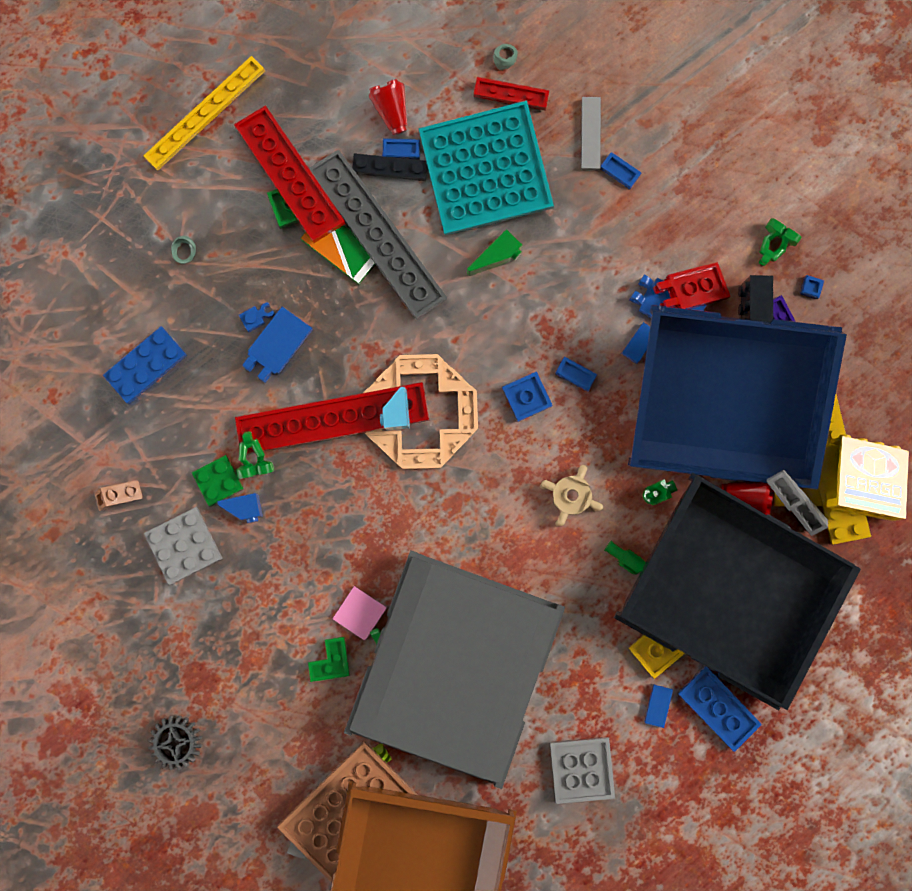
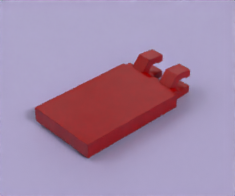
[653,262,731,309]

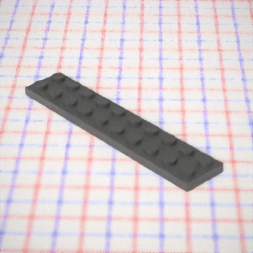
[309,149,447,320]

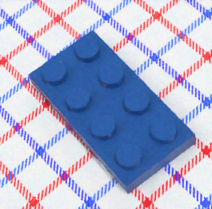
[103,326,187,404]
[677,666,762,752]

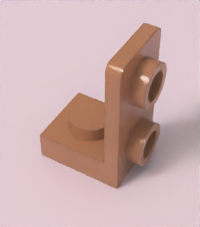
[95,481,142,511]

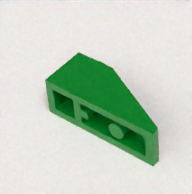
[467,229,523,276]

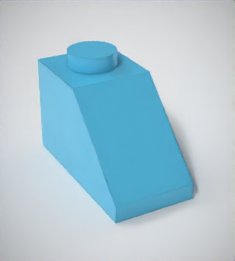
[380,387,410,431]

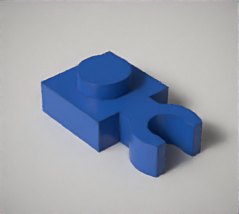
[239,302,275,332]

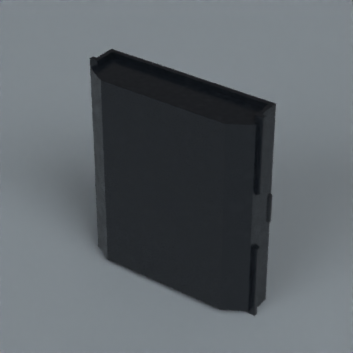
[613,472,861,711]

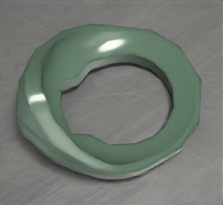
[493,44,518,70]
[171,235,196,264]

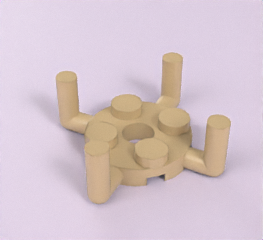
[540,465,603,527]

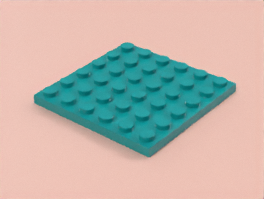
[418,101,554,236]

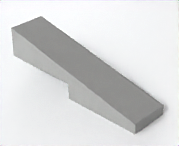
[767,470,828,536]

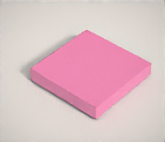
[333,586,387,640]

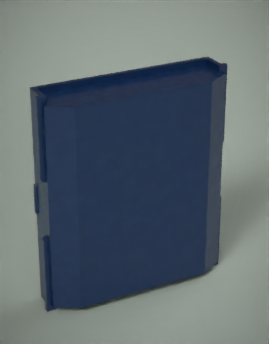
[628,305,847,489]

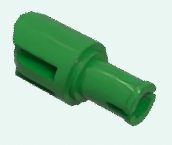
[604,540,646,575]

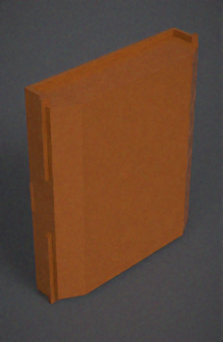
[331,781,517,891]

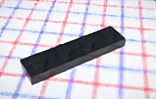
[352,153,428,181]

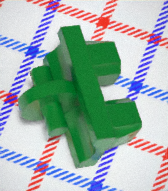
[643,479,678,506]

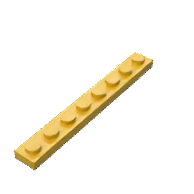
[143,56,265,171]

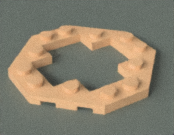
[363,354,478,469]

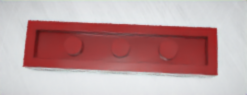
[473,77,550,111]

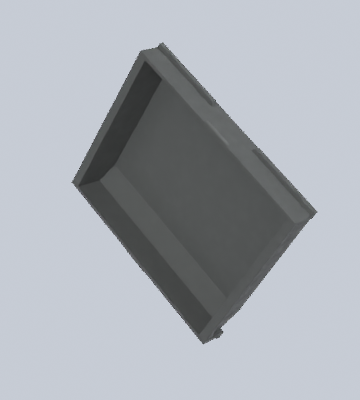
[344,550,565,789]

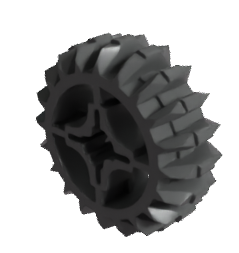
[148,715,203,770]

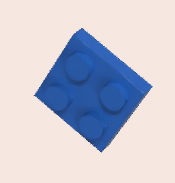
[502,371,553,422]

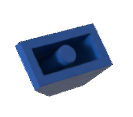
[217,493,263,524]

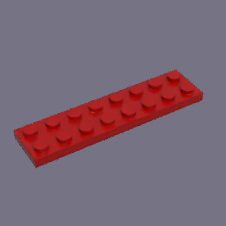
[234,105,345,243]

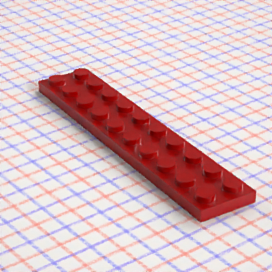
[235,382,430,454]

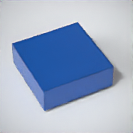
[800,275,825,300]

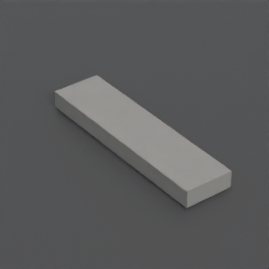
[581,97,601,171]

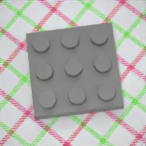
[144,507,223,585]
[550,737,615,804]

